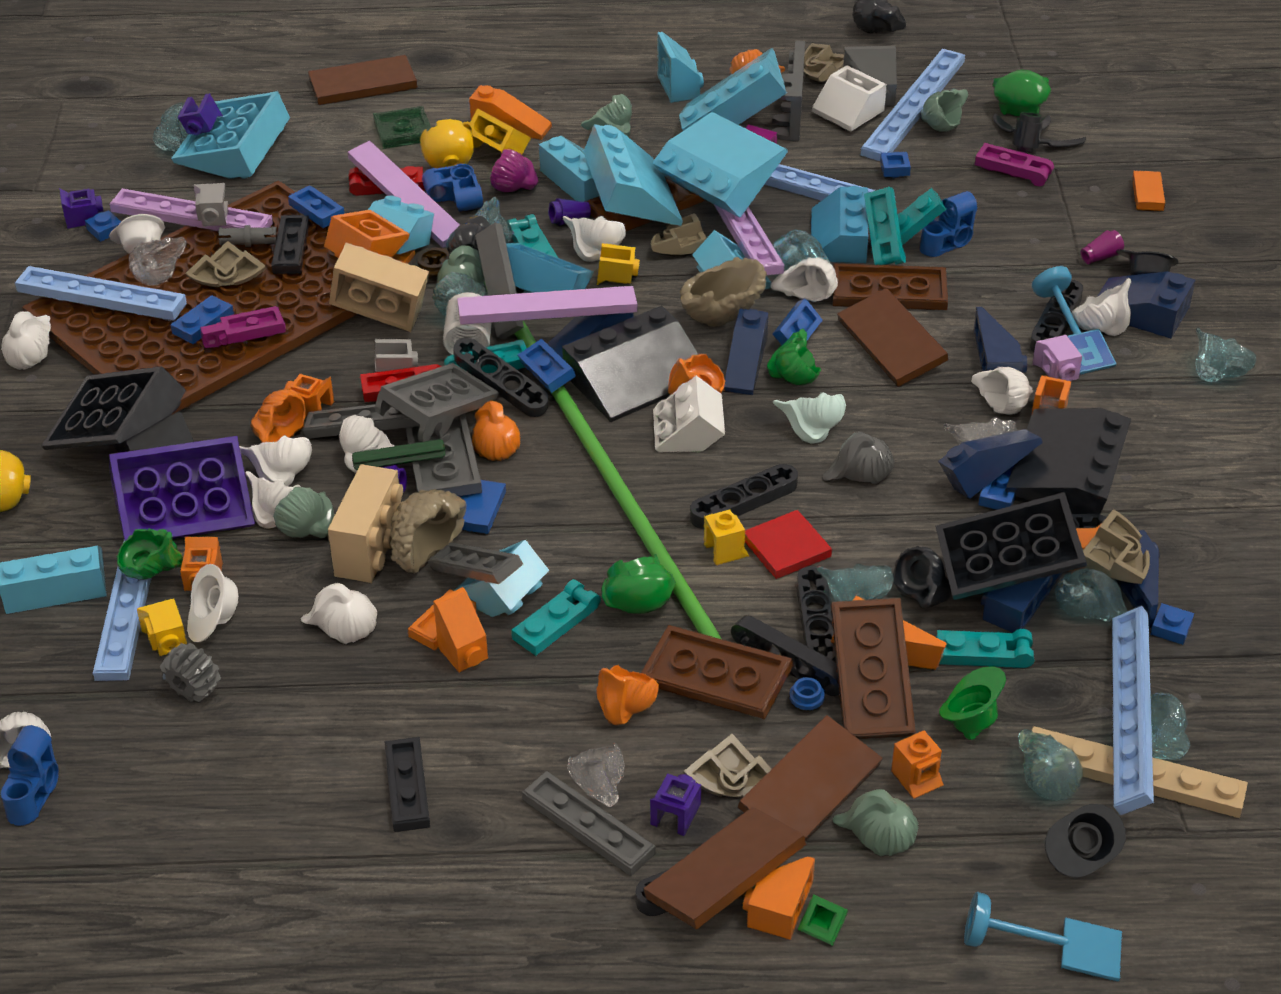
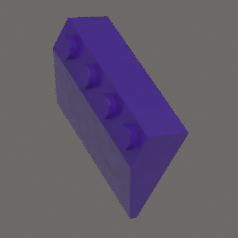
[109,436,255,542]

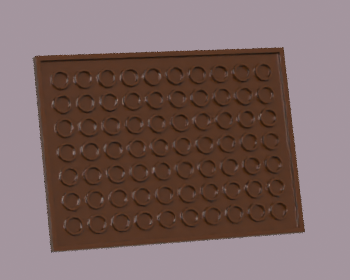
[22,180,357,415]

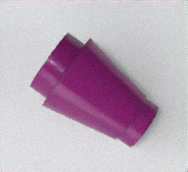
[1080,230,1124,264]

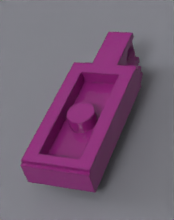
[200,306,286,348]

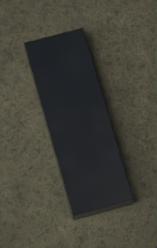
[272,215,310,274]
[384,737,430,832]

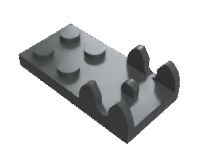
[772,41,805,141]
[375,363,499,442]

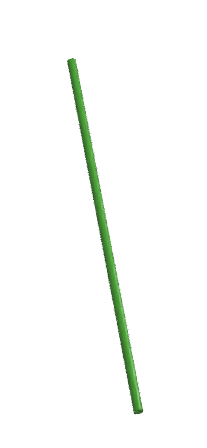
[483,281,722,639]

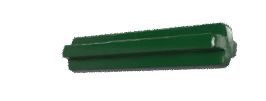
[352,439,446,470]

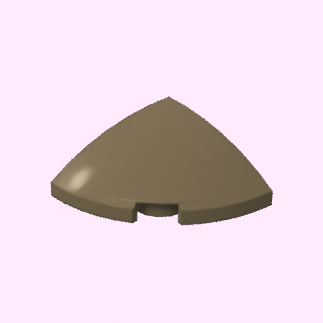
[804,43,844,82]
[651,213,707,255]
[185,241,267,287]
[1083,509,1150,584]
[683,733,772,799]

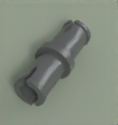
[219,225,277,247]

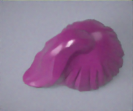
[490,149,538,192]

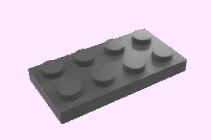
[405,414,482,496]

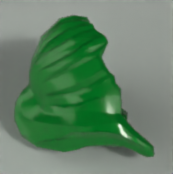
[767,328,821,386]
[116,528,183,580]

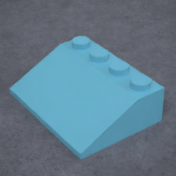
[679,48,787,131]
[171,91,290,178]
[652,112,788,218]
[583,124,683,226]

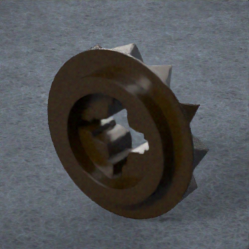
[412,247,450,280]

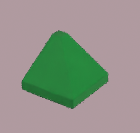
[798,894,849,946]

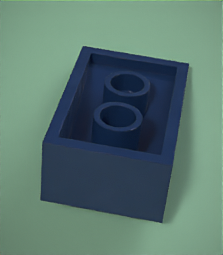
[1097,271,1195,339]

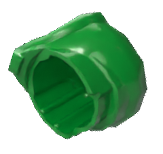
[993,69,1051,116]
[601,554,676,614]

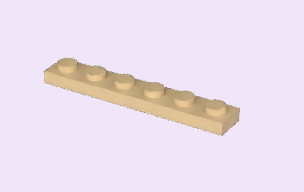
[1024,726,1248,818]

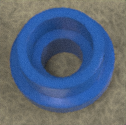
[790,677,825,710]

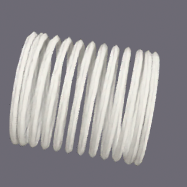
[443,293,491,355]

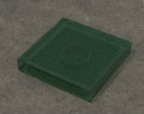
[373,106,431,149]

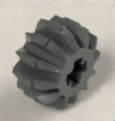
[160,643,221,702]

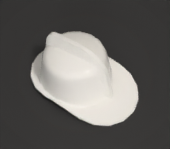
[109,214,165,258]
[187,564,238,642]

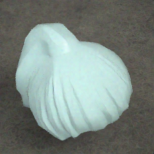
[773,392,846,444]

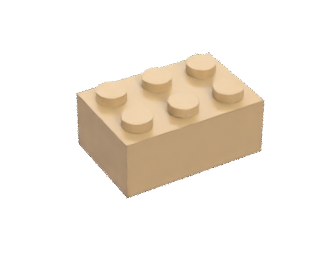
[329,243,429,332]
[328,464,403,583]

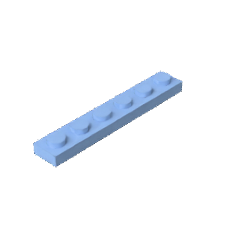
[15,266,187,321]

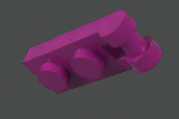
[975,143,1054,186]

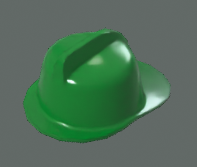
[939,666,1006,740]

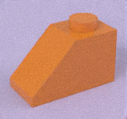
[433,587,488,672]
[743,856,815,940]

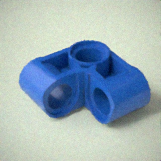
[422,164,483,212]
[919,191,977,257]
[1,725,59,825]

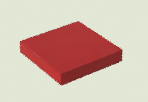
[745,510,832,579]

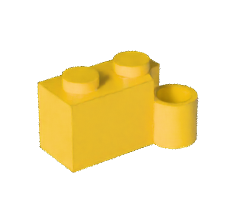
[463,108,531,155]

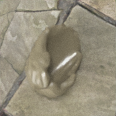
[680,257,767,327]
[390,489,467,574]

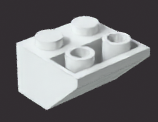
[812,65,887,131]
[653,375,725,452]

